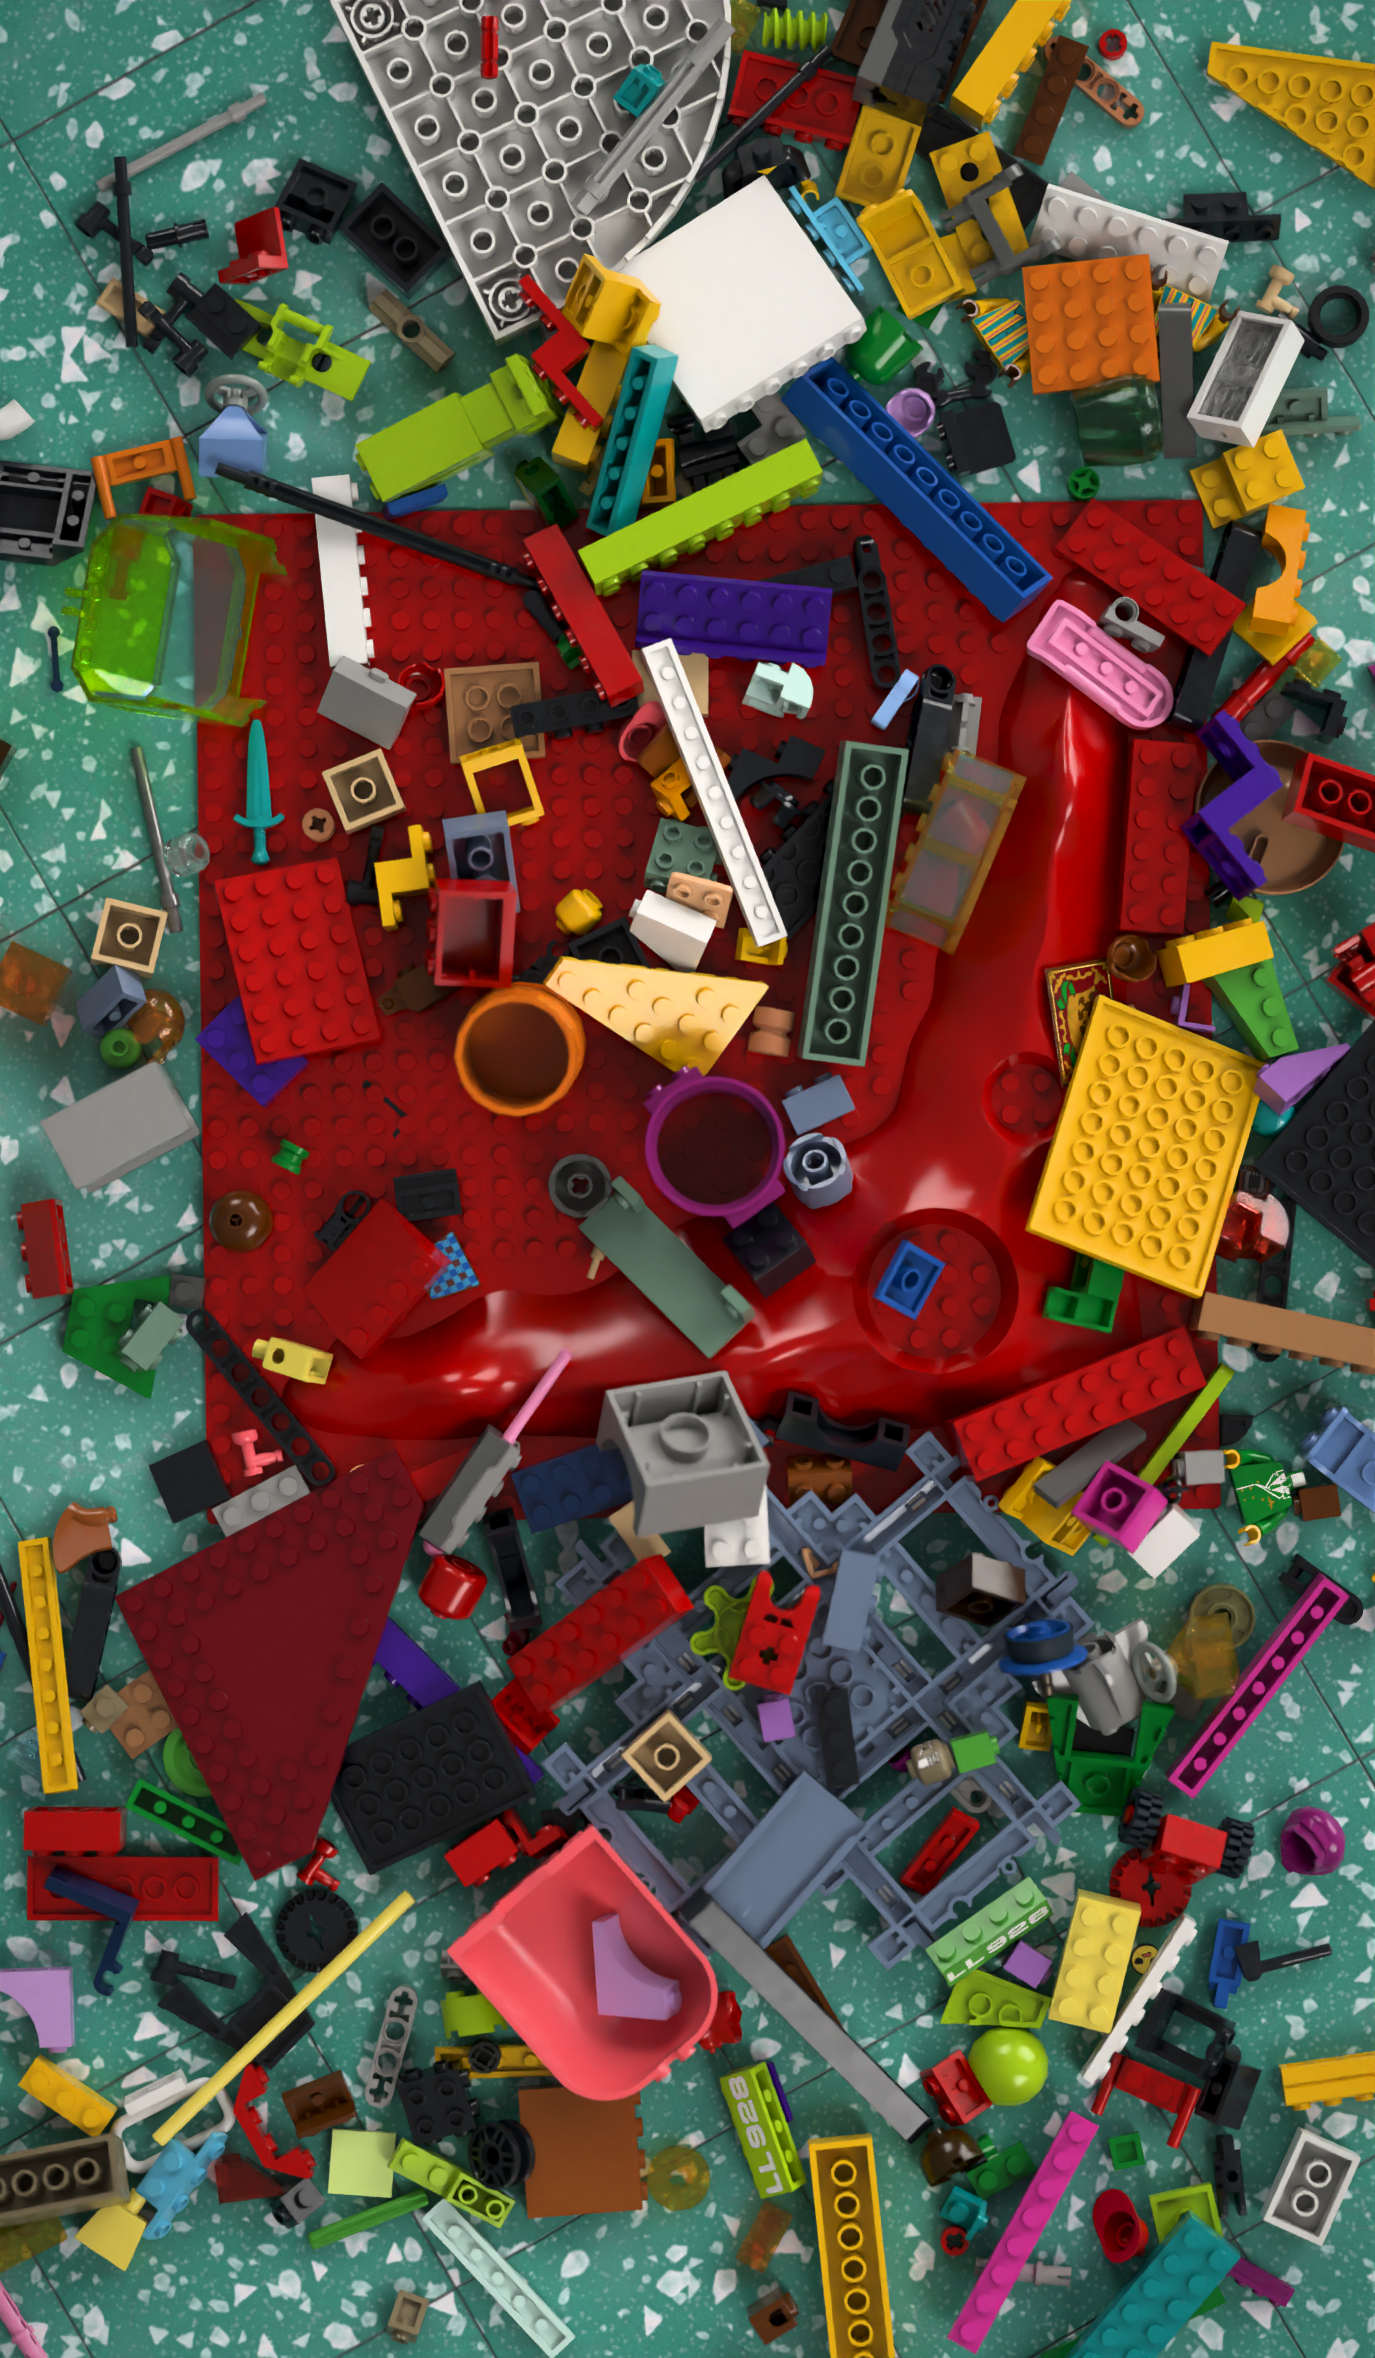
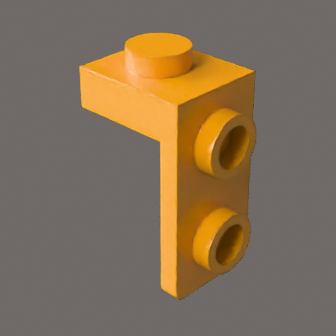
[650,758,692,822]

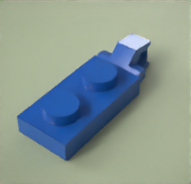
[1207,1918,1250,2009]

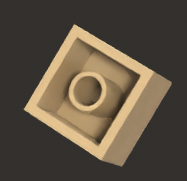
[322,748,407,835]
[90,897,168,979]
[621,1708,712,1803]

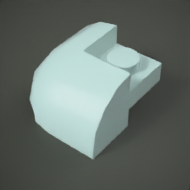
[742,660,814,719]

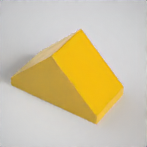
[1018,1699,1052,1752]

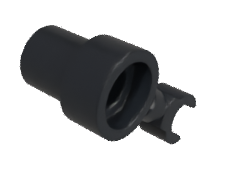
[74,201,154,267]
[143,272,205,354]
[137,300,209,377]
[346,824,385,907]
[150,1949,237,1989]

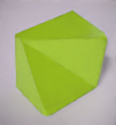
[1226,895,1265,923]

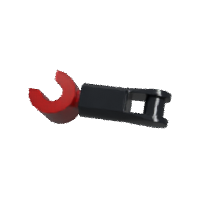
[614,1783,700,1824]

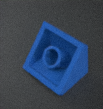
[871,1239,945,1320]

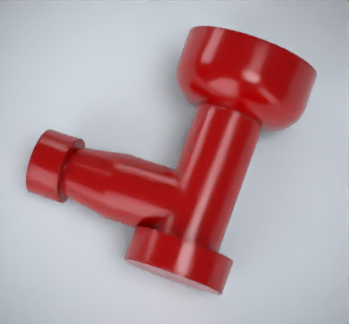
[296,1836,341,1892]

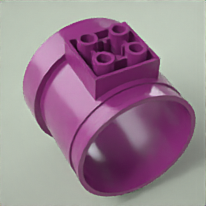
[643,1065,786,1230]

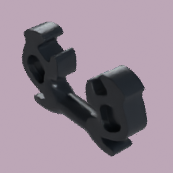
[914,350,997,410]

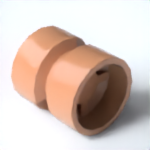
[747,1006,796,1057]

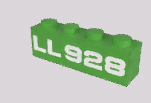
[925,1876,1053,1987]

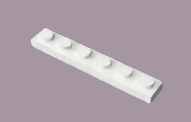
[1080,1912,1197,2085]

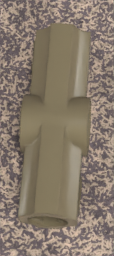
[368,289,456,374]

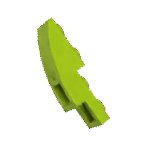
[387,2137,516,2229]

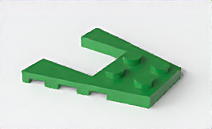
[1047,1692,1175,1817]

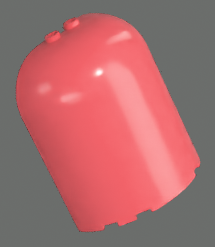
[446,1824,718,2101]

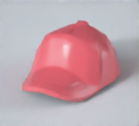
[618,701,667,762]

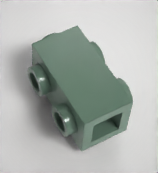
[116,1301,184,1373]

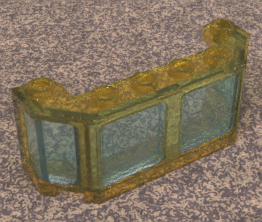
[884,748,1027,955]

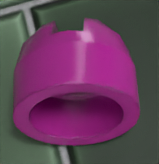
[887,1745,911,1773]

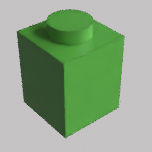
[949,1729,1000,1773]

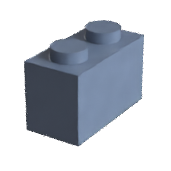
[75,964,147,1039]
[781,1072,855,1137]

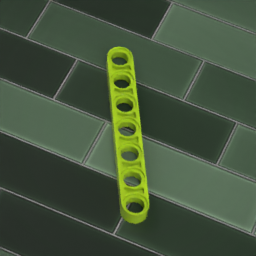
[1092,1362,1235,1547]

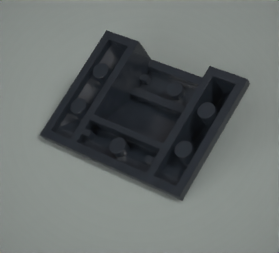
[0,460,97,567]

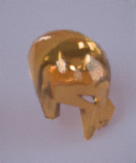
[128,989,186,1066]

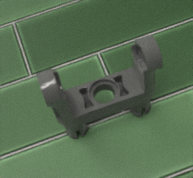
[938,163,1063,288]

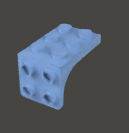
[1299,1405,1375,1514]

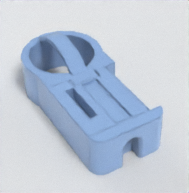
[871,669,920,732]

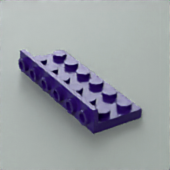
[635,570,833,668]

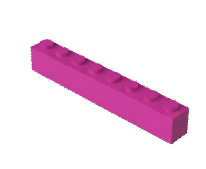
[1165,1572,1349,1799]
[946,2110,1099,2354]

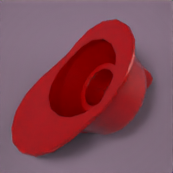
[1092,2189,1149,2263]

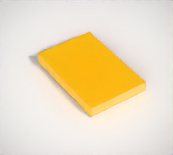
[834,105,922,207]

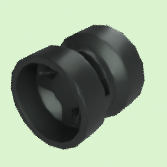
[468,2038,501,2074]

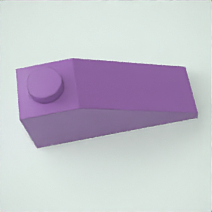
[1253,1043,1351,1116]

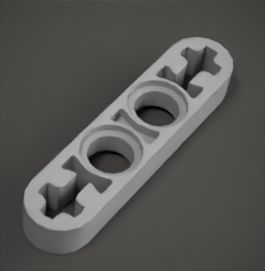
[365,1985,418,2108]

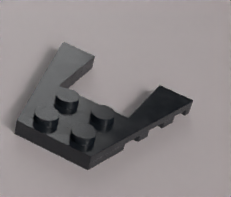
[157,1911,316,2070]

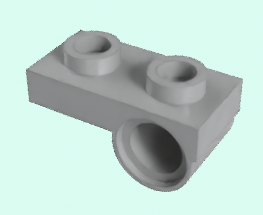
[1097,597,1165,653]

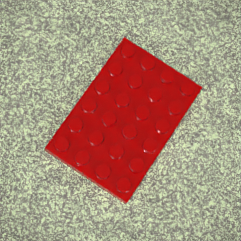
[213,857,381,1066]

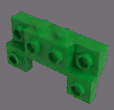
[1042,1251,1124,1333]

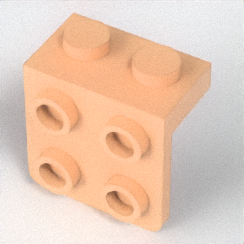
[665,872,733,929]

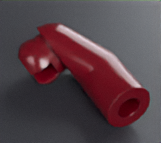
[502,1613,529,1656]

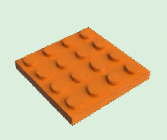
[1022,254,1160,395]

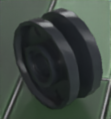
[468,2118,535,2190]

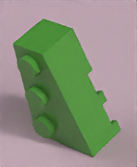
[1202,958,1299,1061]

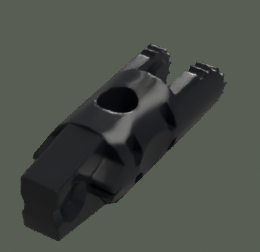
[1212,2134,1247,2218]

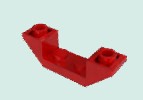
[233,2060,316,2179]

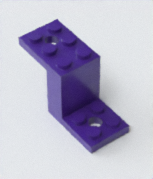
[1179,710,1283,902]

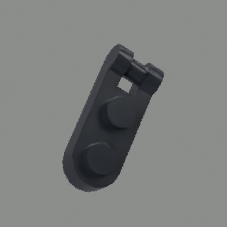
[1278,1553,1363,1625]

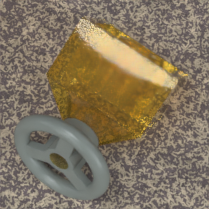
[1132,1612,1240,1703]

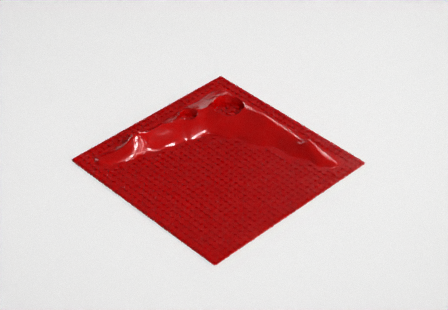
[194,500,1221,1524]

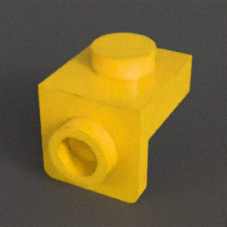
[735,928,788,965]

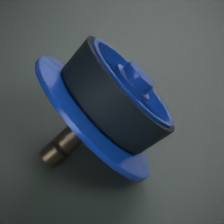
[998,1620,1088,1696]

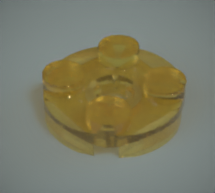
[647,2145,710,2211]

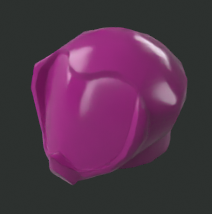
[1280,1806,1346,1875]

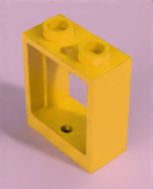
[459,737,545,826]

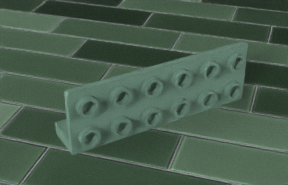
[579,1175,756,1358]

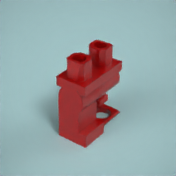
[1330,922,1375,1011]

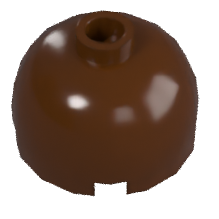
[209,1190,273,1253]

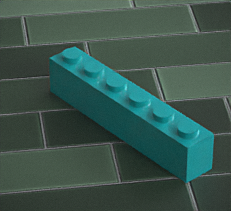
[586,344,679,536]

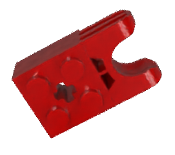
[728,1570,820,1695]

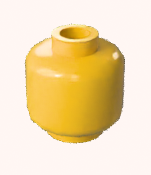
[555,889,602,936]

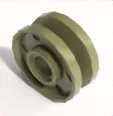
[1187,1583,1256,1651]

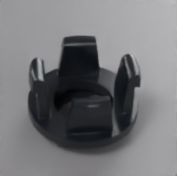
[750,780,802,829]

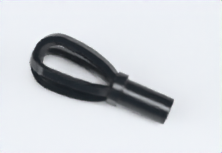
[1154,1476,1189,1504]

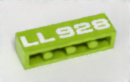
[719,2061,807,2199]

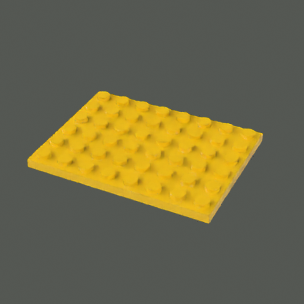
[1025,995,1267,1299]

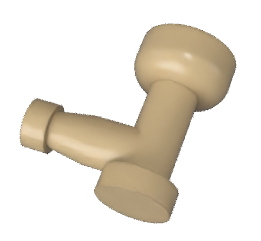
[1255,265,1299,319]

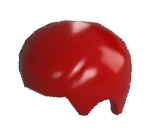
[397,662,445,710]

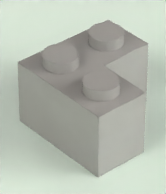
[736,392,807,467]

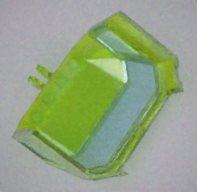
[61,513,288,727]

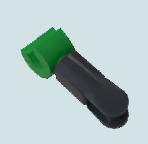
[523,590,582,670]

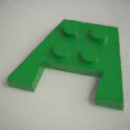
[62,1276,172,1398]

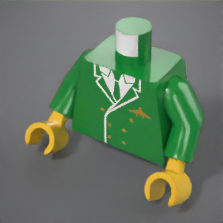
[1223,1448,1306,1546]

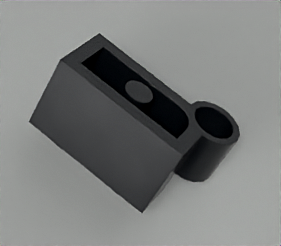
[1194,2042,1262,2130]

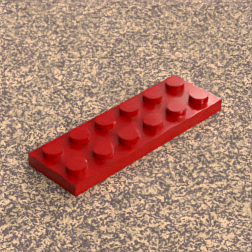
[1055,498,1247,658]
[27,1855,219,1921]

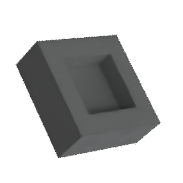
[168,1273,206,1310]

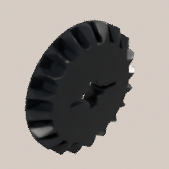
[275,1889,358,1973]

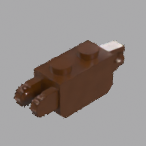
[377,964,464,1016]

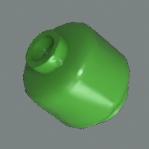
[100,1028,143,1070]

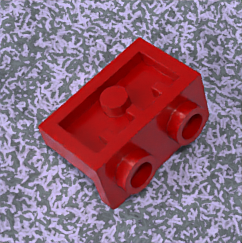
[919,2050,993,2127]

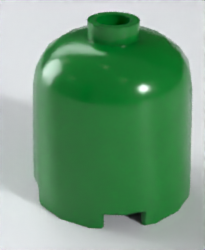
[843,304,924,386]

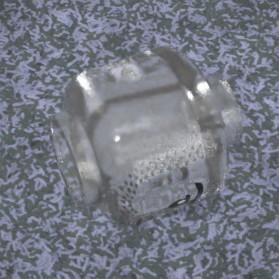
[163,832,210,877]

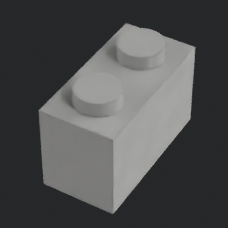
[1170,1449,1225,1485]

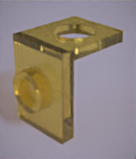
[730,0,761,54]

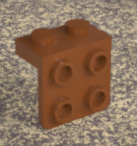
[638,722,731,808]

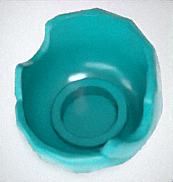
[1252,1098,1297,1139]

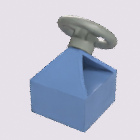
[199,374,268,477]

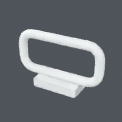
[109,2068,236,2174]

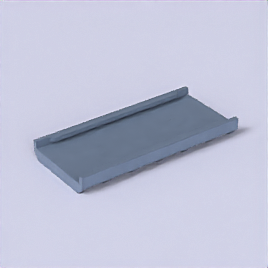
[678,1770,869,1949]

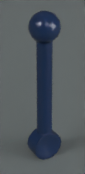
[47,626,64,692]

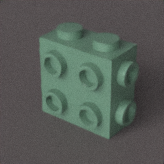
[643,818,722,894]

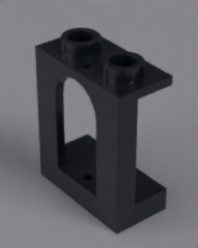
[1134,1988,1236,2081]

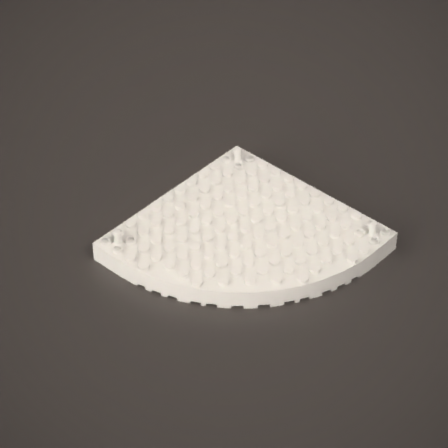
[330,0,731,347]

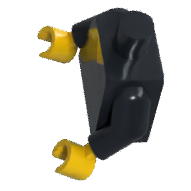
[721,137,819,204]

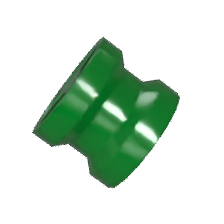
[1067,467,1100,501]
[271,1138,310,1175]

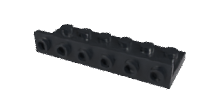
[758,776,907,940]

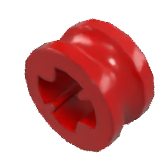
[1098,29,1128,61]
[940,2225,969,2256]

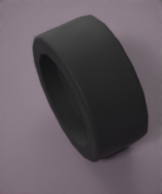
[1308,285,1369,348]

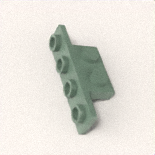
[1259,387,1362,439]

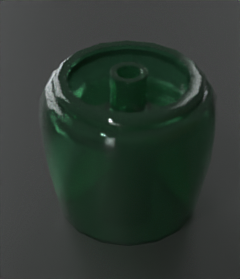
[1072,374,1164,467]

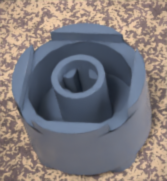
[783,1133,853,1209]

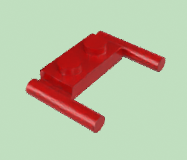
[1090,2051,1202,2149]

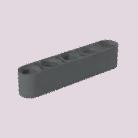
[1159,302,1196,459]

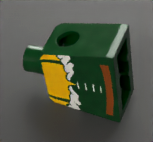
[514,457,579,529]

